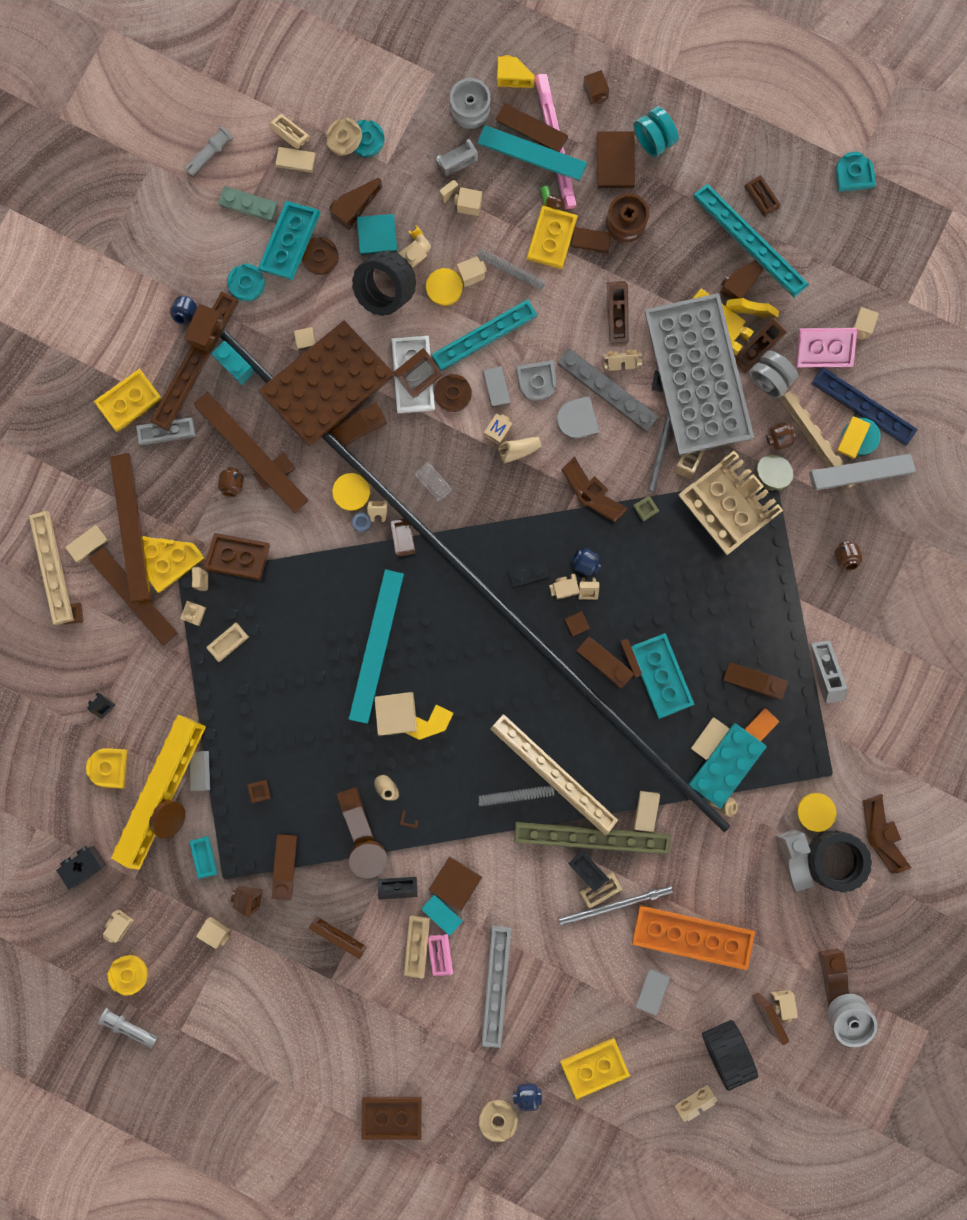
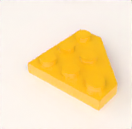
[142,536,205,593]

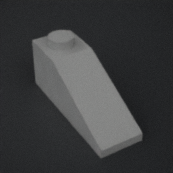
[811,640,848,704]

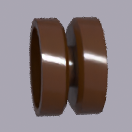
[606,193,649,243]

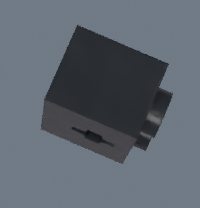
[56,846,107,890]

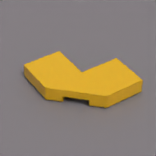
[406,705,453,740]

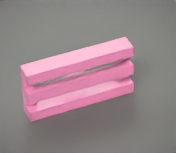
[428,934,453,976]

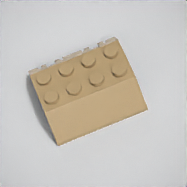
[678,451,783,555]

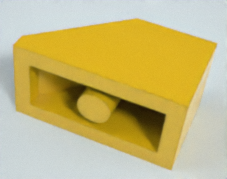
[497,55,534,88]

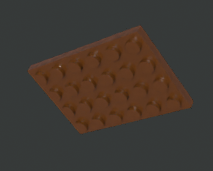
[258,320,394,447]

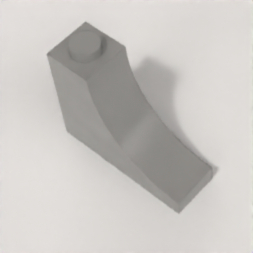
[775,830,814,892]

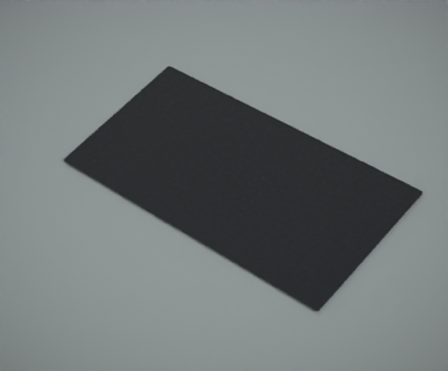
[178,487,833,879]

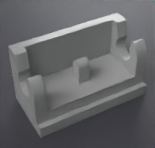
[436,139,478,177]
[636,969,671,1016]

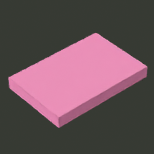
[796,328,857,367]

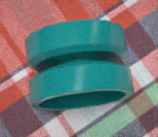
[633,106,679,157]

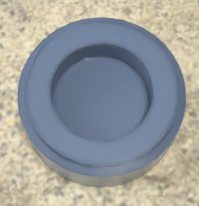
[352,513,372,533]

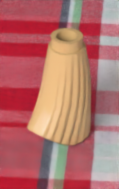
[498,437,542,463]
[374,775,399,801]

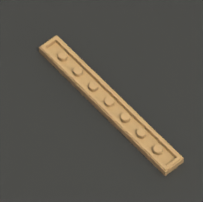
[490,714,618,835]

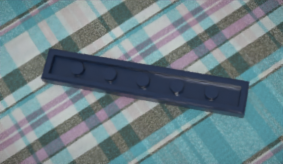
[811,367,918,446]

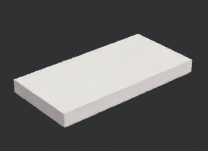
[391,336,435,414]

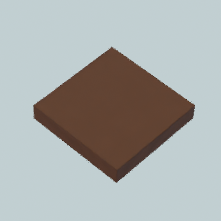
[429,856,482,911]

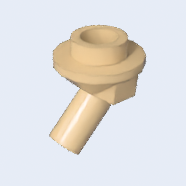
[709,797,738,817]

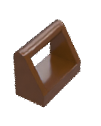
[394,348,443,399]

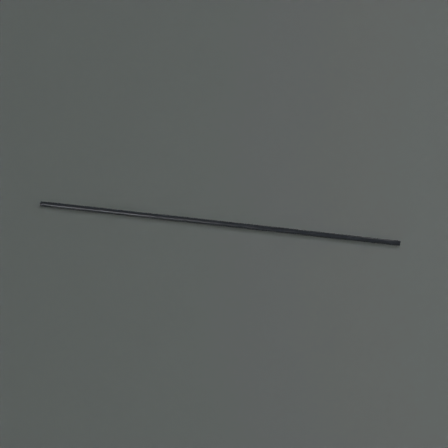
[220,331,731,832]

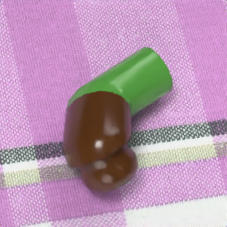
[540,186,563,209]

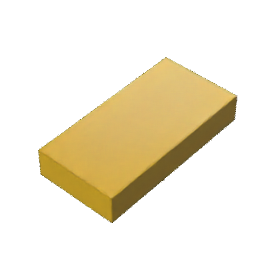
[837,416,870,459]

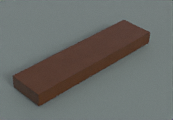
[496,103,568,152]

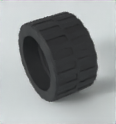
[352,251,416,316]
[808,830,872,893]
[702,1020,759,1091]

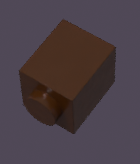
[583,70,610,105]

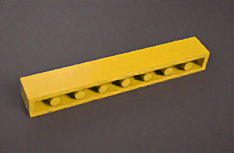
[111,715,206,870]

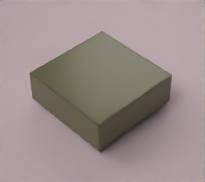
[633,496,659,522]

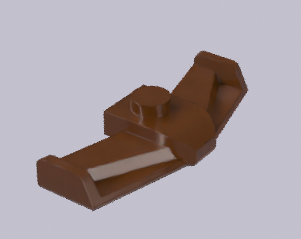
[561,456,628,522]
[863,794,912,874]

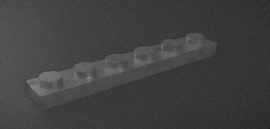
[557,348,658,432]

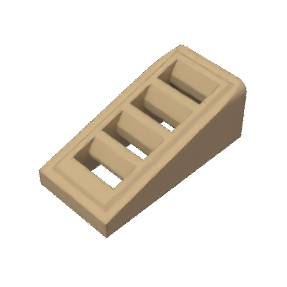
[674,450,705,480]

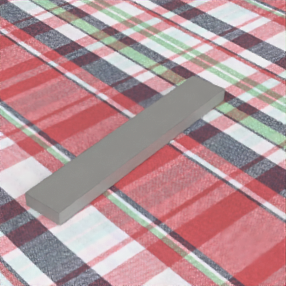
[809,454,916,491]
[481,926,511,1048]

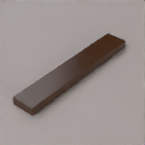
[89,547,178,645]

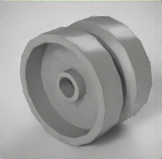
[450,78,491,129]
[748,350,798,399]
[827,994,878,1047]

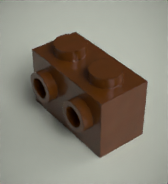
[184,304,224,352]

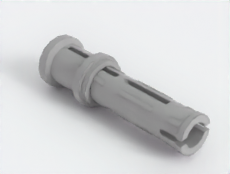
[184,126,233,177]
[98,1008,158,1049]

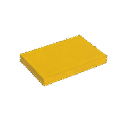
[527,205,578,269]
[94,368,162,432]
[560,1038,630,1100]

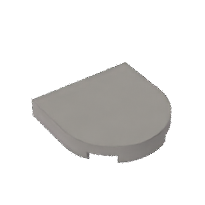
[516,360,557,401]
[557,396,600,439]

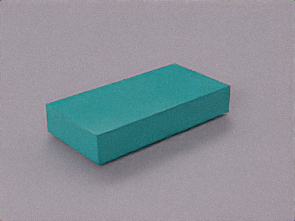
[189,836,218,879]
[421,894,463,936]

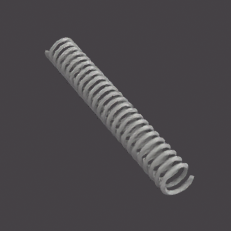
[476,248,546,290]
[479,785,554,806]

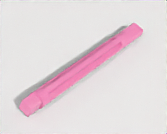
[535,74,576,210]

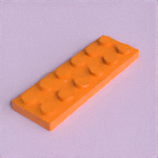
[631,905,755,971]

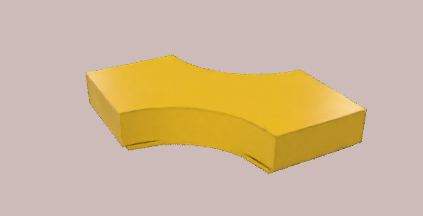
[726,298,779,319]

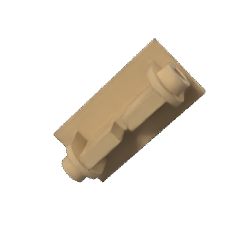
[602,349,642,371]
[675,1085,718,1122]

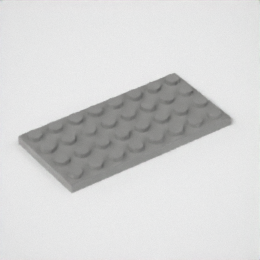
[644,293,754,456]

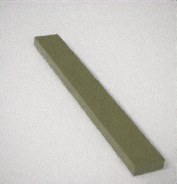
[514,822,671,854]

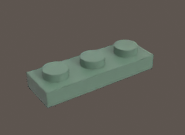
[218,186,278,222]

